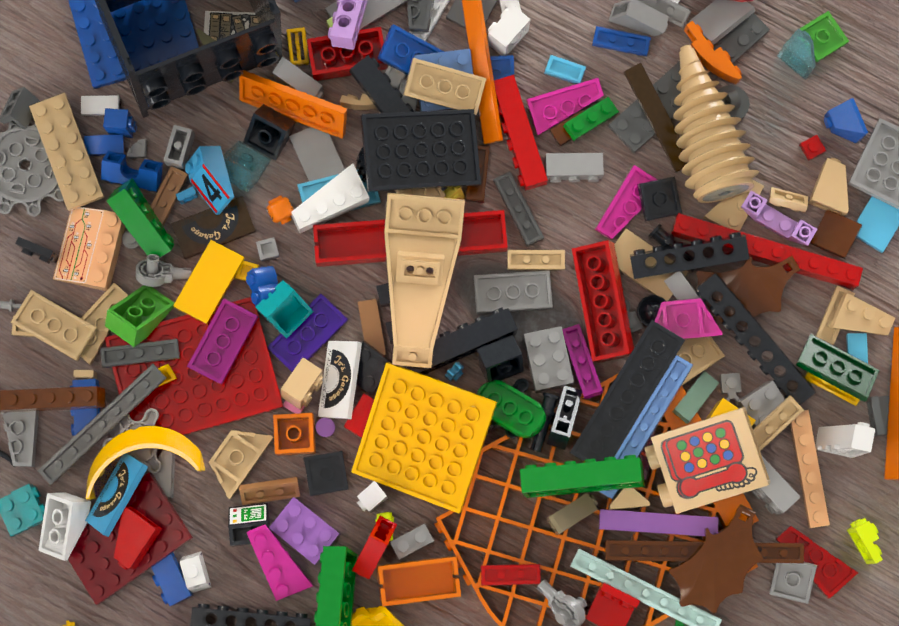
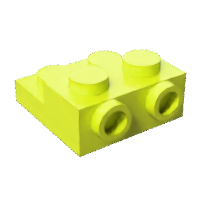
[847,518,883,564]

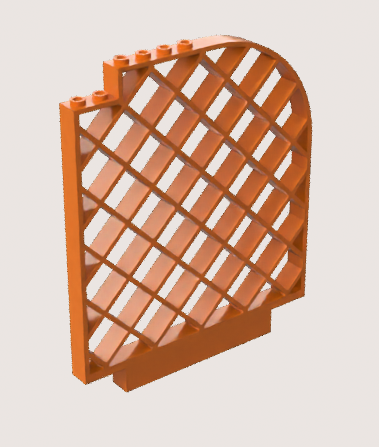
[434,373,759,626]

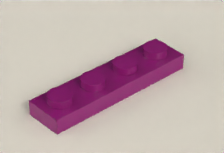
[562,324,603,399]

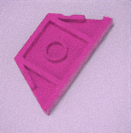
[655,298,722,339]

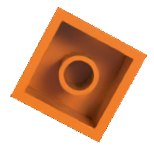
[273,413,316,456]

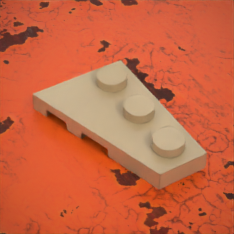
[829,293,895,335]

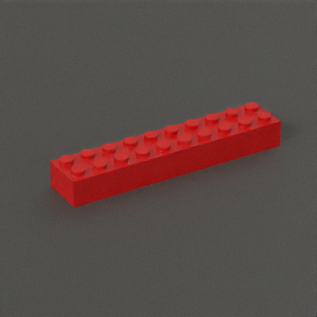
[313,210,508,267]

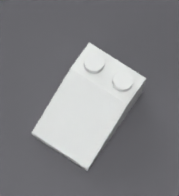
[39,492,91,561]

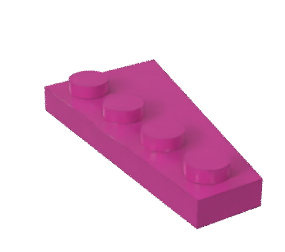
[526,78,604,136]

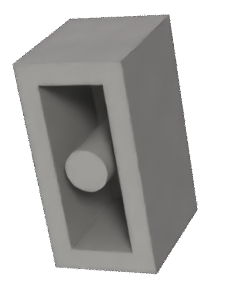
[163,125,195,171]
[390,524,434,560]

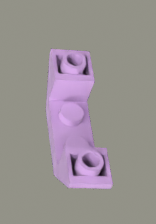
[741,191,817,246]

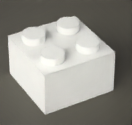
[487,5,530,56]

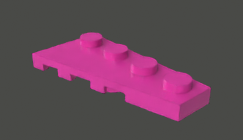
[595,165,657,240]
[247,525,313,601]

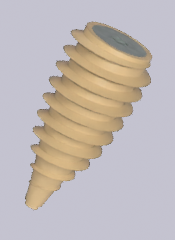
[673,45,759,203]

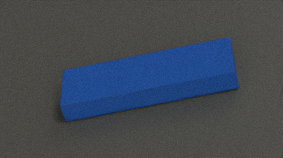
[592,26,651,57]

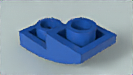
[83,135,124,156]

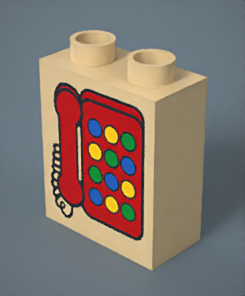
[645,407,770,514]

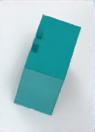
[256,280,314,339]

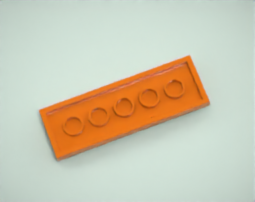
[239,70,347,139]

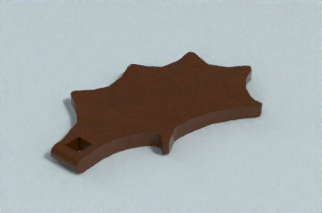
[696,256,800,327]
[669,504,763,614]

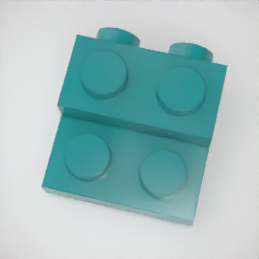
[0,484,45,537]

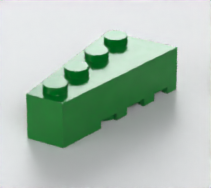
[106,178,174,258]

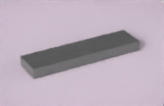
[493,171,544,247]
[100,339,180,368]

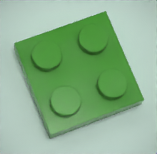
[796,11,849,62]

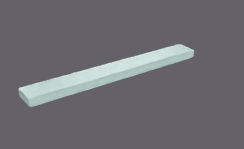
[570,549,722,626]

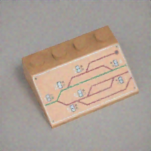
[53,207,126,291]

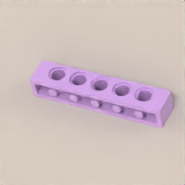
[328,0,368,50]

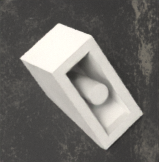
[357,481,388,512]

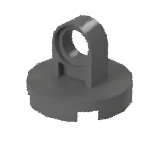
[717,85,750,119]

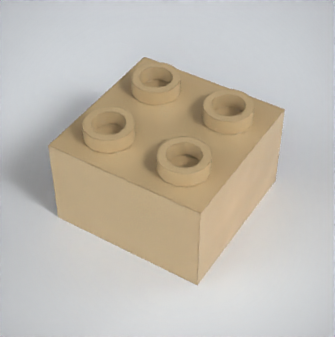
[281,358,323,410]

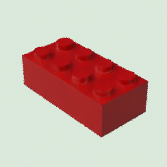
[307,27,388,81]

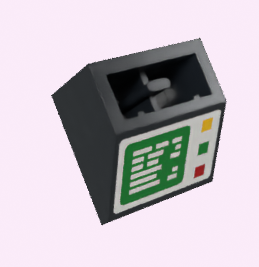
[228,503,271,546]

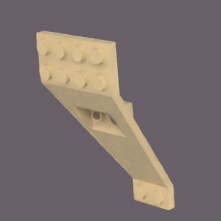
[384,193,465,368]

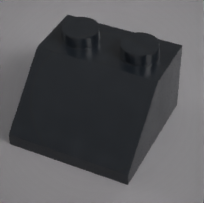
[243,104,296,161]

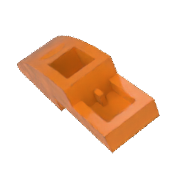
[684,21,742,84]

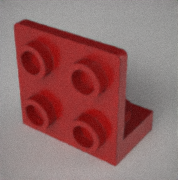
[585,583,640,626]

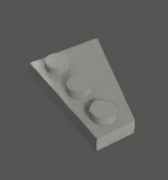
[1,411,39,467]

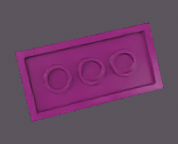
[187,299,258,385]

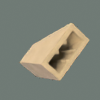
[808,158,849,216]

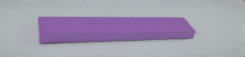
[599,509,718,537]

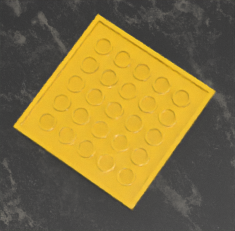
[351,362,497,514]

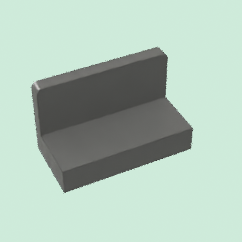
[0,87,40,129]
[866,396,890,437]

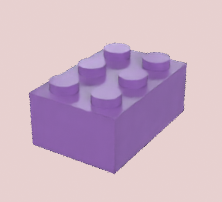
[269,497,341,565]

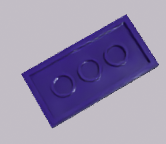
[268,293,348,372]

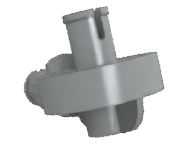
[135,254,191,287]
[537,579,587,626]

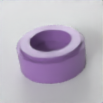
[316,418,335,437]

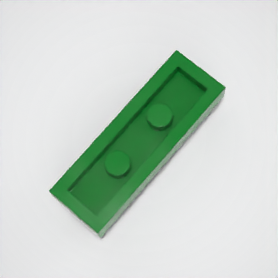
[563,97,619,141]

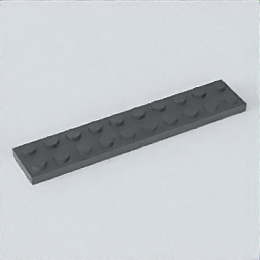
[608,13,770,153]

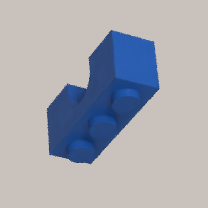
[101,151,163,191]

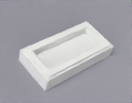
[81,95,120,116]

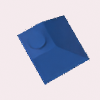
[824,98,868,143]

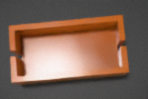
[376,556,461,607]

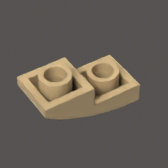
[340,93,376,110]

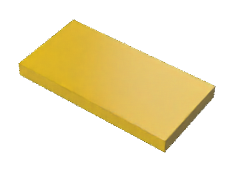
[173,240,245,325]

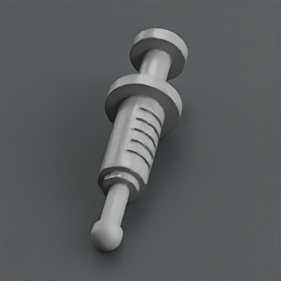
[0,299,22,312]

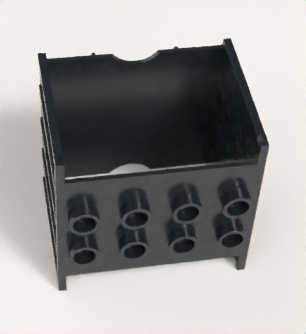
[95,0,283,118]

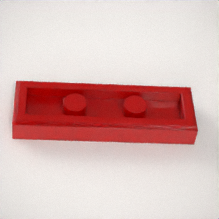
[481,564,541,586]

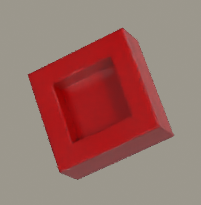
[799,135,826,161]

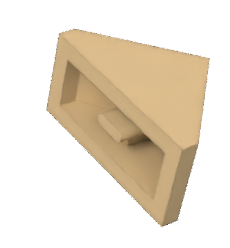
[608,488,650,510]

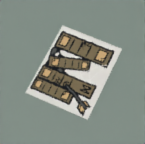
[204,11,259,40]

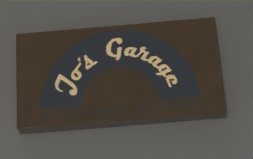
[171,196,256,259]

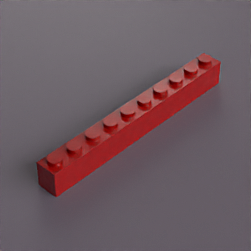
[671,213,863,290]

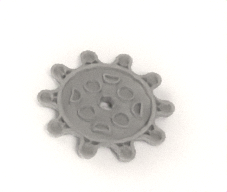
[0,121,64,217]

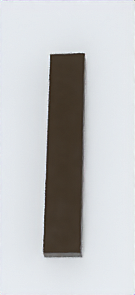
[623,63,687,172]

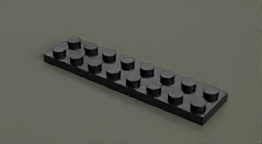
[570,320,685,462]

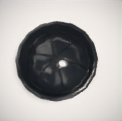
[637,295,667,327]

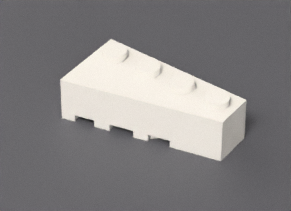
[291,163,369,233]
[815,422,875,458]

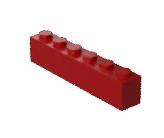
[494,75,548,191]

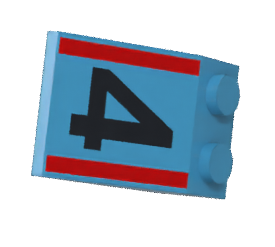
[185,146,234,215]

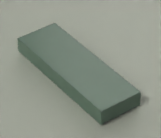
[672,371,719,424]

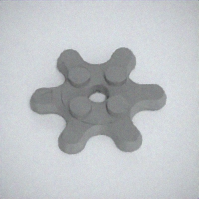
[103,408,162,473]

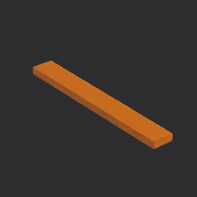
[462,0,503,144]
[884,327,899,480]

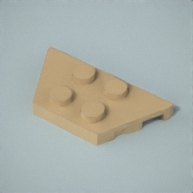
[209,430,274,499]

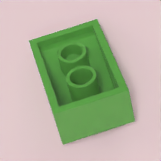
[105,285,174,347]

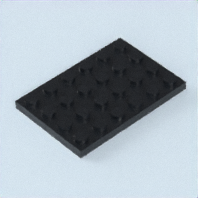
[361,109,481,192]

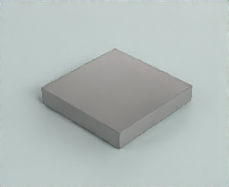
[769,562,817,604]

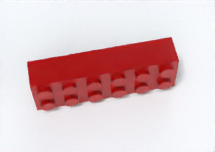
[572,240,634,363]

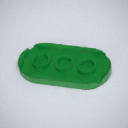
[476,380,546,438]

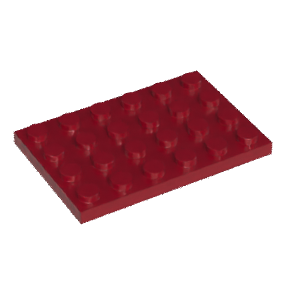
[68,472,193,605]

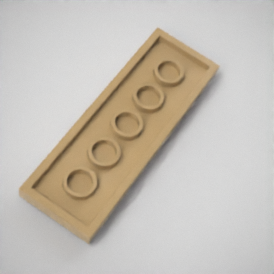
[29,93,105,211]

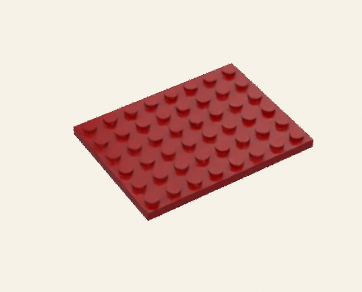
[105,297,284,436]

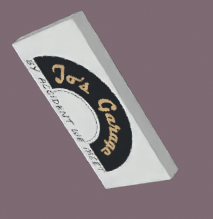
[318,341,362,419]

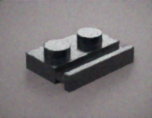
[15,237,59,264]

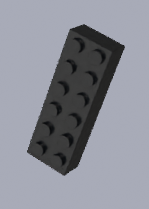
[405,307,518,375]

